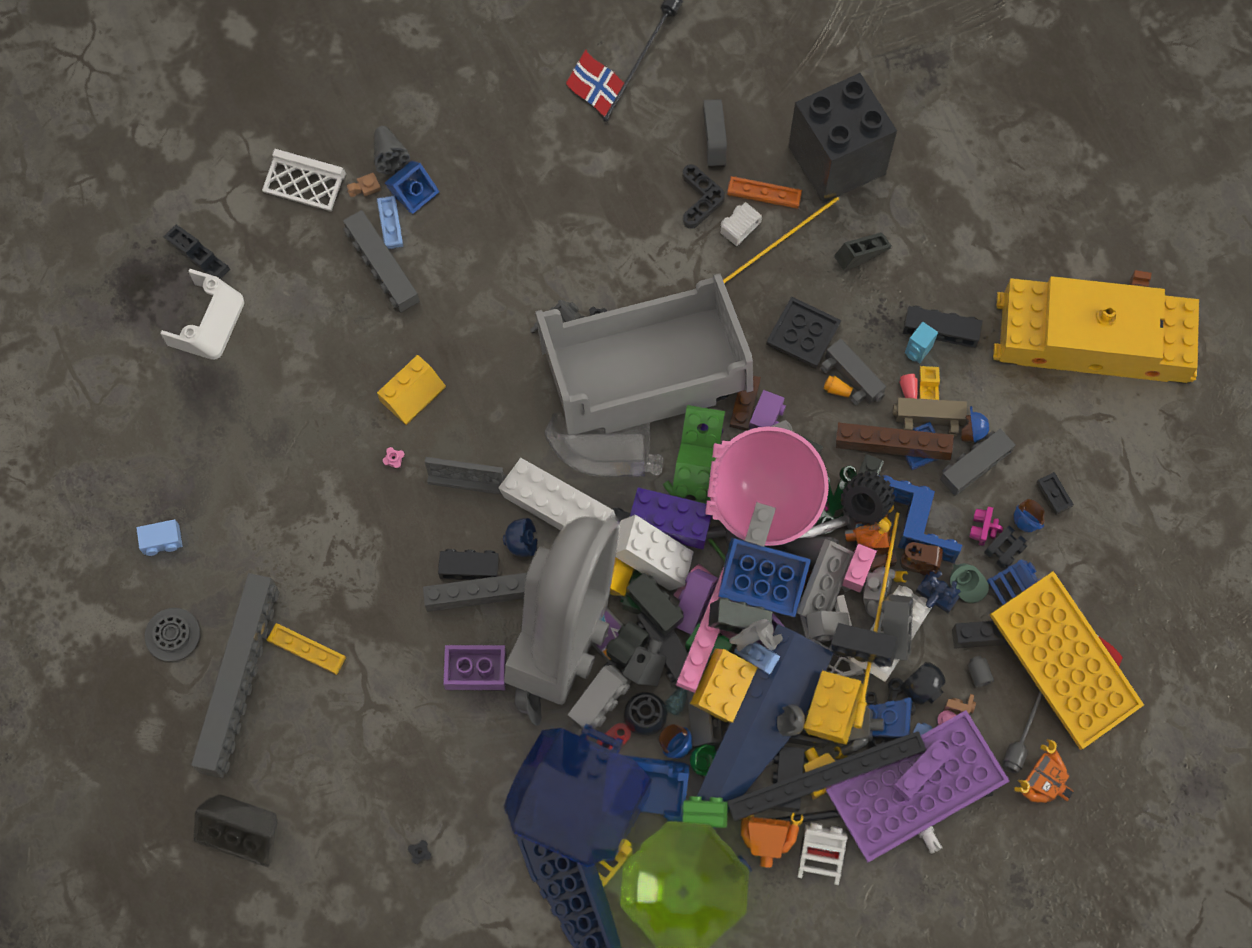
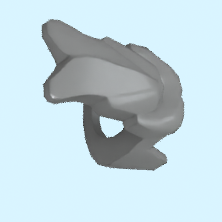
[730,619,783,651]

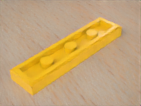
[267,623,346,675]

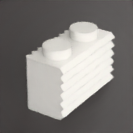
[721,202,762,246]

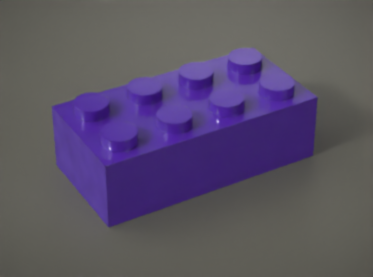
[630,488,712,550]

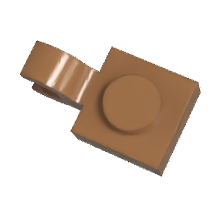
[347,172,381,197]

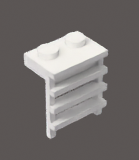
[798,822,847,885]

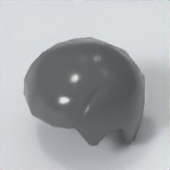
[777,704,805,736]

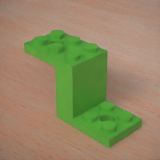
[672,405,725,504]

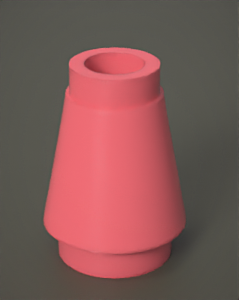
[899,374,918,399]

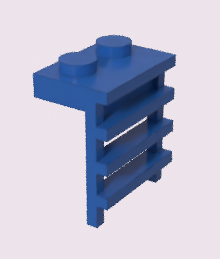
[987,559,1040,605]

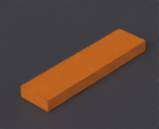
[727,176,802,209]

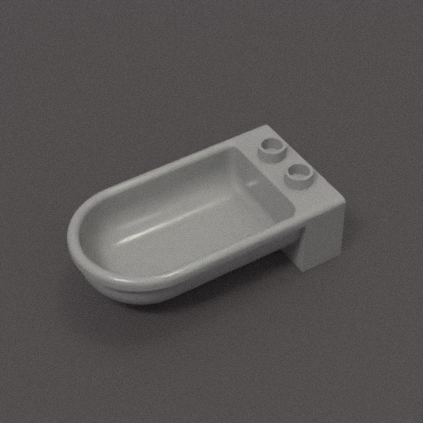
[504,517,620,705]

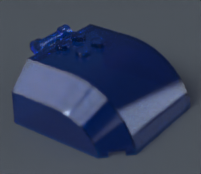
[504,724,652,867]

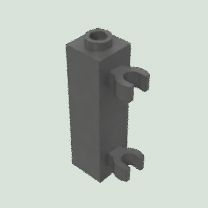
[820,339,886,406]

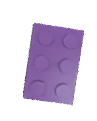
[444,645,506,690]

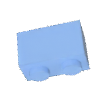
[136,519,182,556]

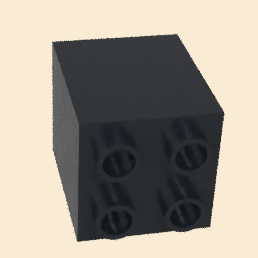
[788,73,897,204]

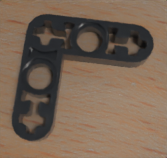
[682,164,725,229]

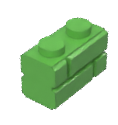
[683,796,728,828]

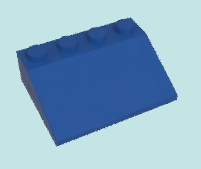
[718,537,811,617]

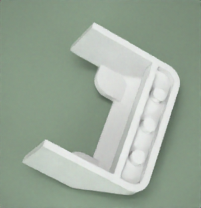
[160,269,244,360]

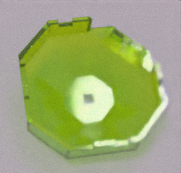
[620,821,749,948]

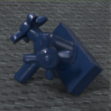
[916,571,961,613]

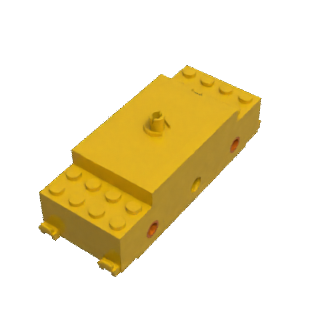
[993,276,1199,383]

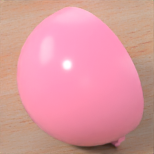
[705,427,828,546]

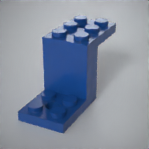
[878,475,962,563]

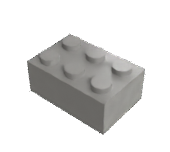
[568,665,631,730]

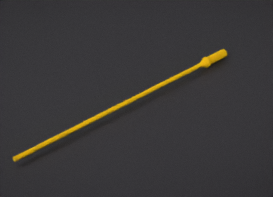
[723,196,839,283]
[853,512,900,728]

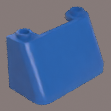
[602,754,689,823]

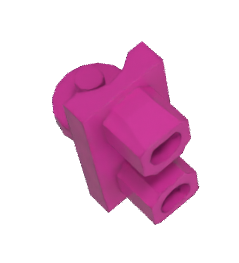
[969,507,1003,546]

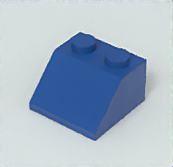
[385,161,440,214]

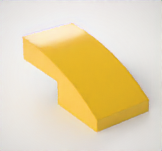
[919,366,940,400]

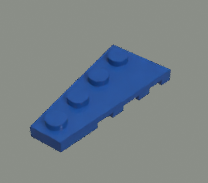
[867,697,912,738]

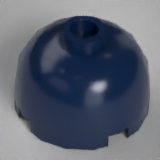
[503,518,538,557]

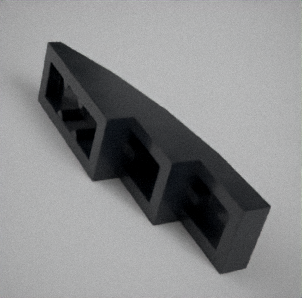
[163,224,230,279]

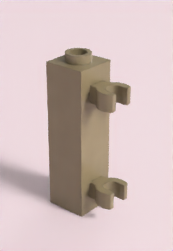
[892,398,967,437]

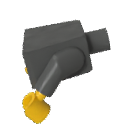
[834,706,884,759]

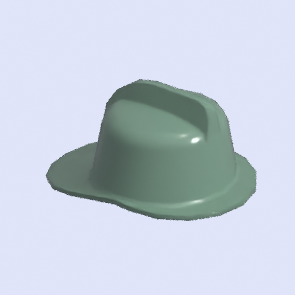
[950,563,989,603]

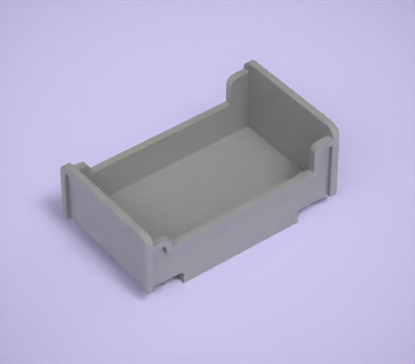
[535,273,753,439]

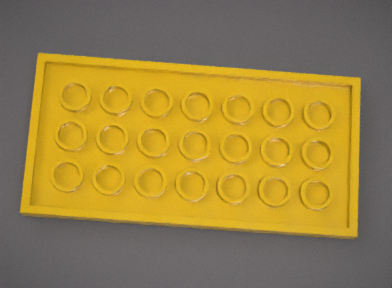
[989,571,1144,749]

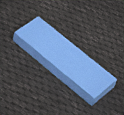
[377,196,403,249]
[734,642,780,674]

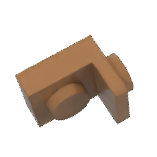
[943,694,976,715]

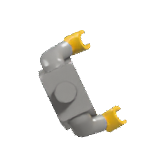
[863,567,908,619]

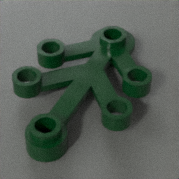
[816,466,857,534]

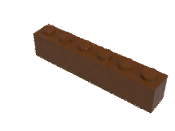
[836,422,954,461]

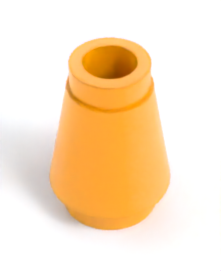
[823,375,853,398]

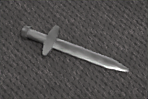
[799,506,856,538]

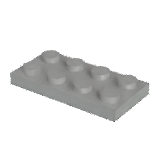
[796,539,854,618]

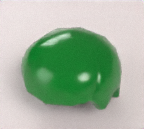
[690,745,716,776]

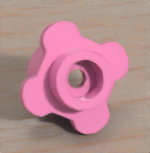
[383,447,405,468]

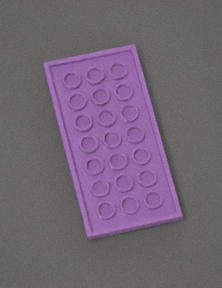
[826,710,1009,863]

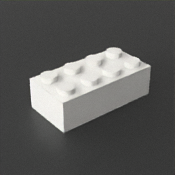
[615,515,694,591]

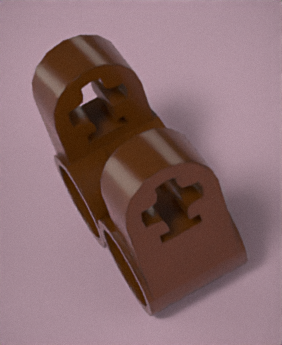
[900,542,943,576]

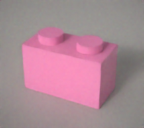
[842,544,876,592]

